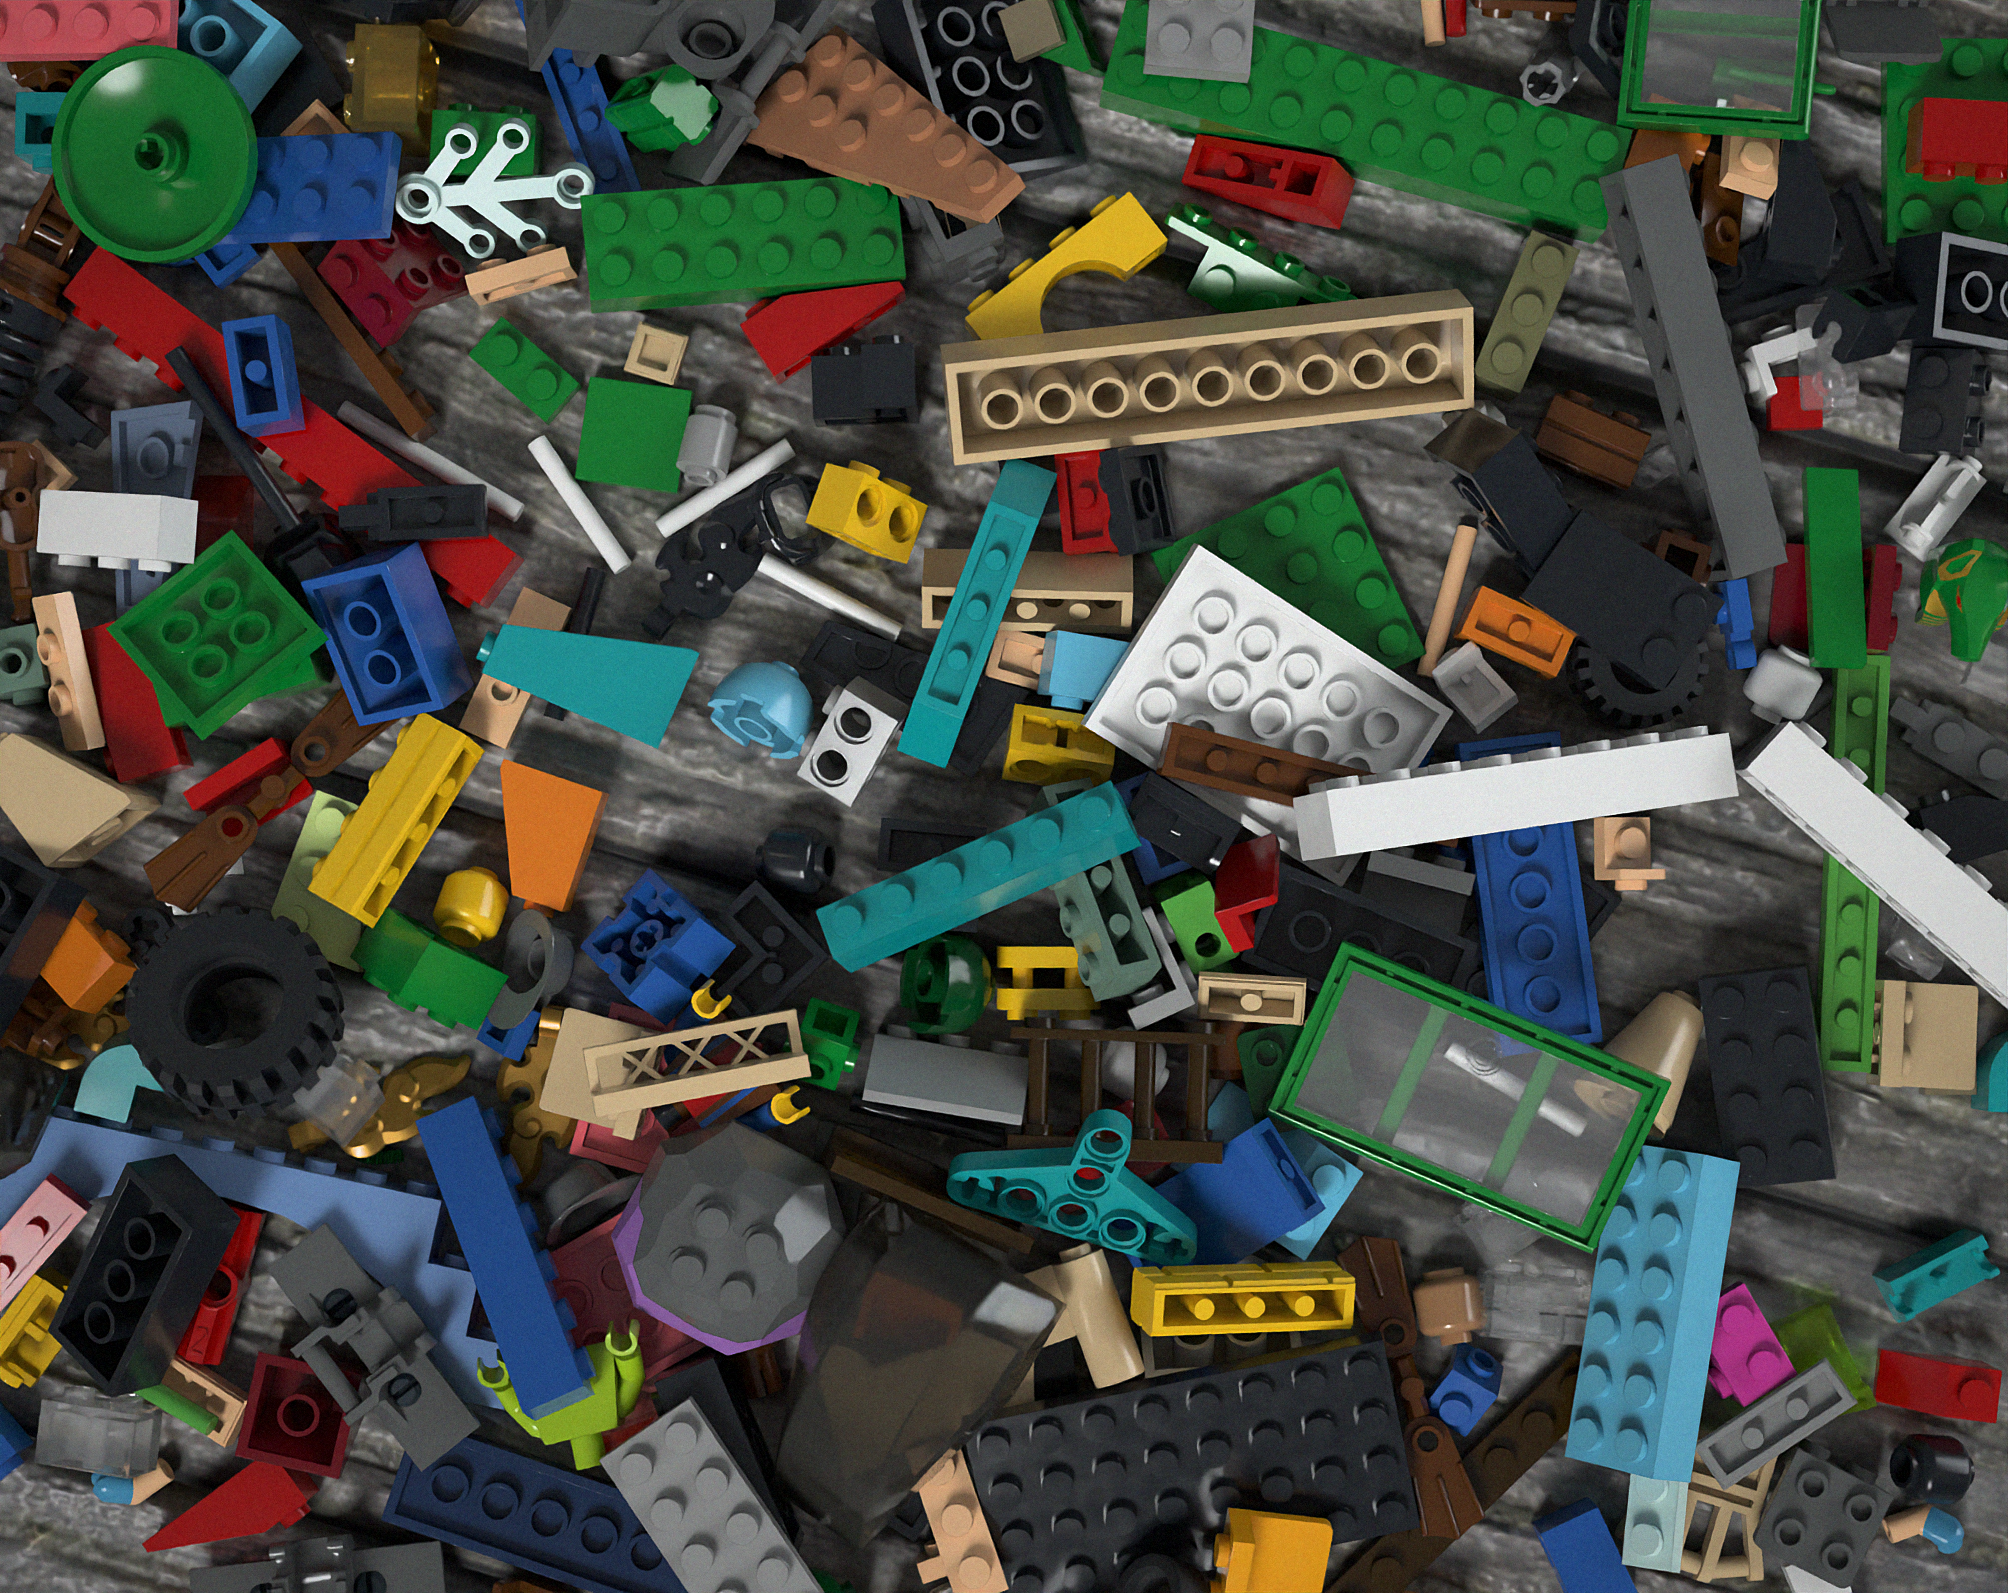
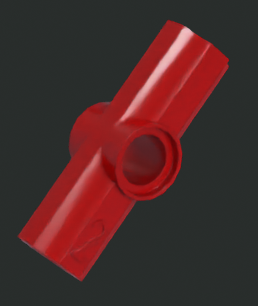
[176,1199,267,1366]

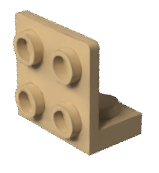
[1866,980,1979,1090]
[539,1007,665,1140]

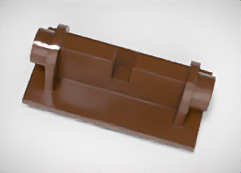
[1692,152,1744,266]

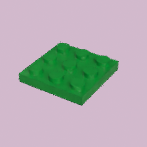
[106,530,329,741]

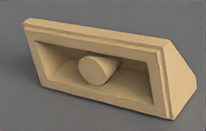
[1197,971,1307,1025]

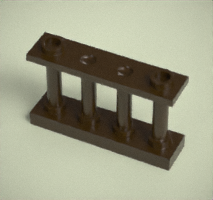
[1007,1017,1227,1164]

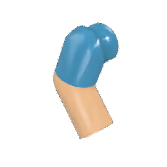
[91,1458,175,1505]
[1882,1504,1964,1554]

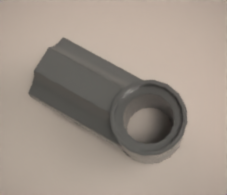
[1519,28,1586,107]

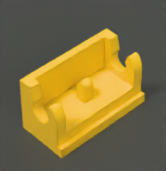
[0,1267,71,1388]

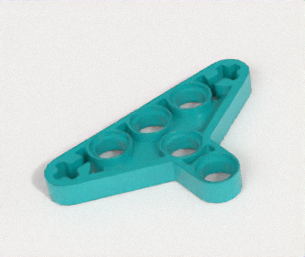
[946,1109,1198,1266]

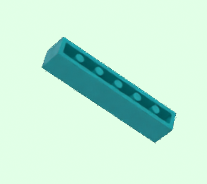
[816,780,1142,973]

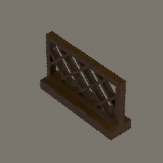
[818,1121,1035,1254]

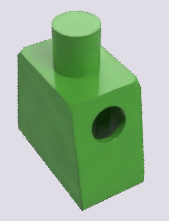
[1148,867,1240,975]

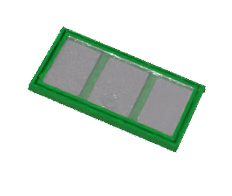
[1616,0,1822,140]
[1265,939,1672,1254]

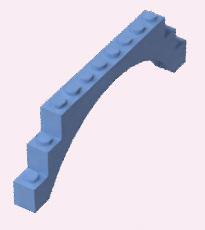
[0,1102,505,1410]

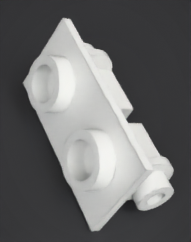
[1882,455,1987,562]

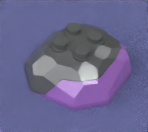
[611,1119,850,1356]

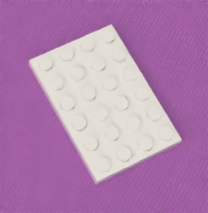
[1081,543,1453,887]

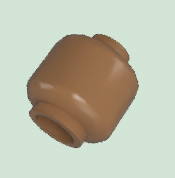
[1413,1267,1487,1346]

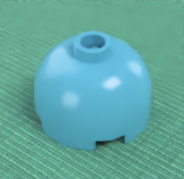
[707,661,814,759]

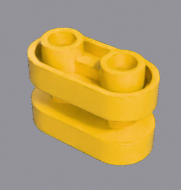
[997,946,1101,1020]

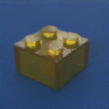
[344,24,440,158]

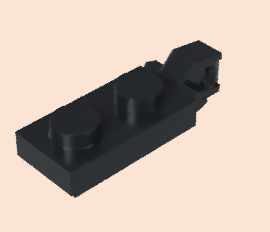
[338,484,489,544]

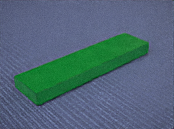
[1801,467,1867,669]

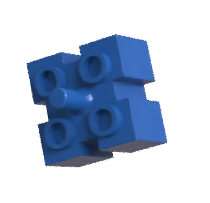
[580,868,736,1026]

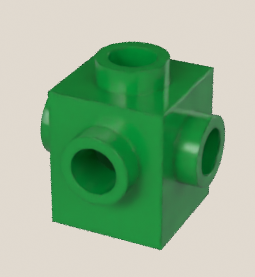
[782,997,862,1091]

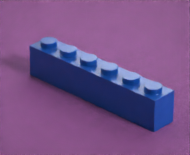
[415,1096,596,1421]

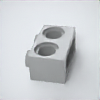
[797,676,911,807]

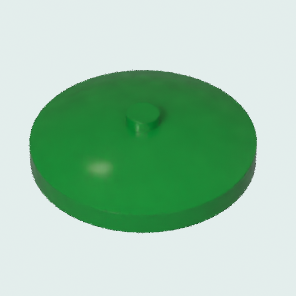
[51,45,258,264]

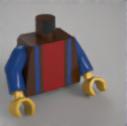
[651,979,810,1133]

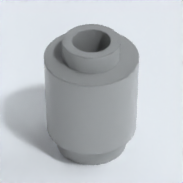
[676,405,738,486]

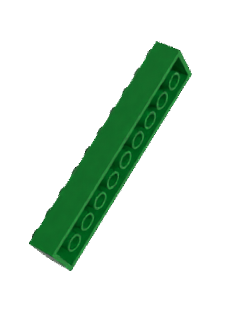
[1099,0,1633,244]

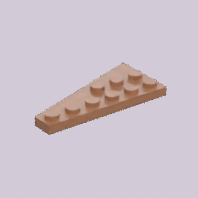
[741,25,1026,224]

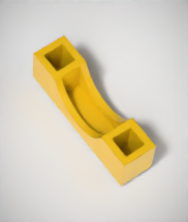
[965,191,1168,341]

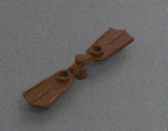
[143,686,402,913]
[1335,1235,1485,1540]

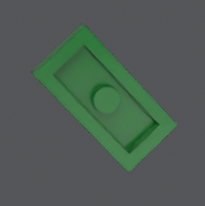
[468,316,582,425]

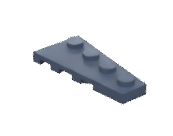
[111,400,204,618]

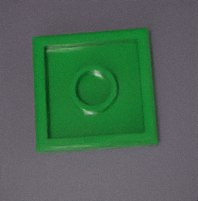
[575,376,694,495]

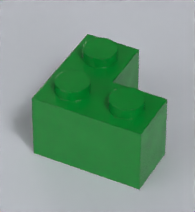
[350,906,509,1031]

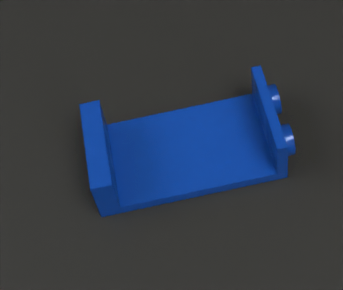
[1109,1117,1326,1270]

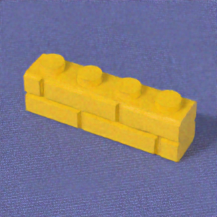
[307,713,485,929]
[1130,1261,1356,1336]

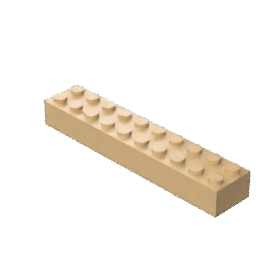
[940,289,1474,465]

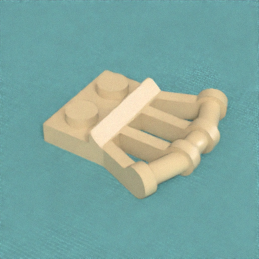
[1615,1427,1778,1583]

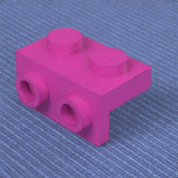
[1707,1281,1798,1407]

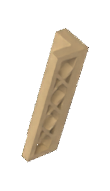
[583,1008,811,1118]

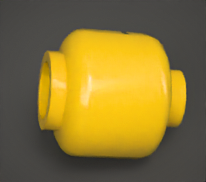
[433,866,510,948]

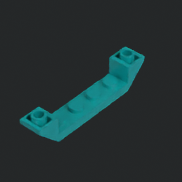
[897,459,1058,769]

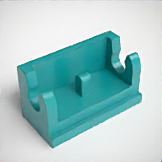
[1872,1228,2000,1323]

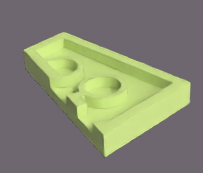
[271,790,365,972]

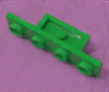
[1164,202,1358,314]

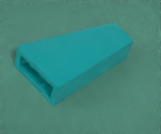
[476,624,700,749]

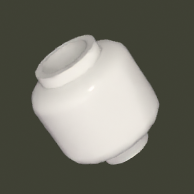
[1743,644,1822,724]
[1102,1026,1169,1101]

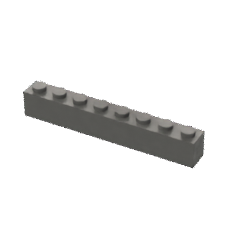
[1598,153,1788,581]

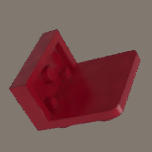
[317,213,469,348]
[1767,543,1903,655]

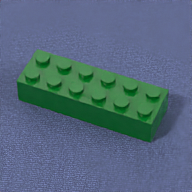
[580,177,906,314]

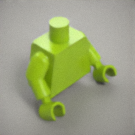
[477,1319,646,1471]

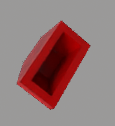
[1872,1348,2002,1424]

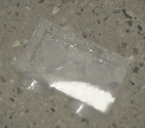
[1795,304,1859,418]

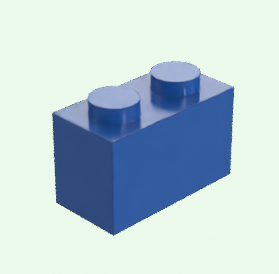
[221,314,306,438]

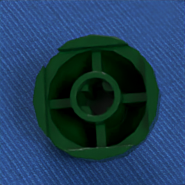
[900,930,996,1035]

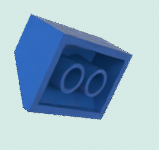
[301,541,474,727]

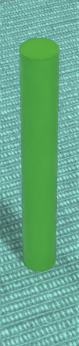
[134,1383,219,1436]

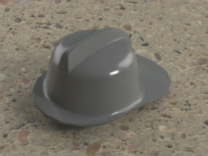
[662,0,775,80]
[486,909,578,1030]
[540,1159,644,1246]

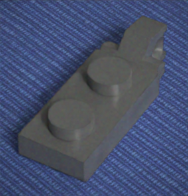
[1888,696,2008,800]

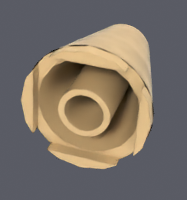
[1573,990,1704,1141]

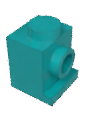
[14,92,68,175]

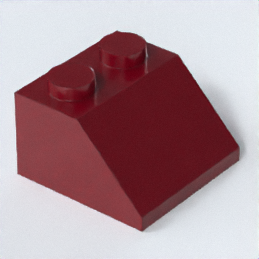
[235,1341,372,1479]

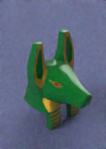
[1914,537,2008,663]

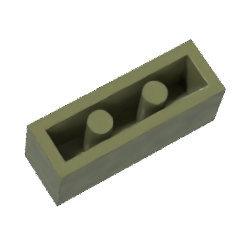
[1474,230,1580,404]

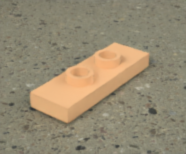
[458,587,573,750]
[32,591,106,752]

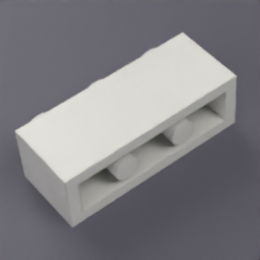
[37,490,198,573]

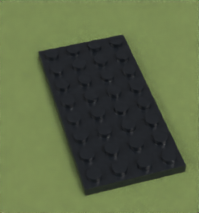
[961,1330,1421,1593]

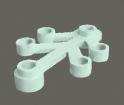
[394,118,595,259]

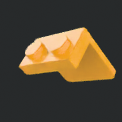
[1207,1508,1333,1593]

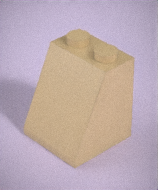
[0,732,162,868]

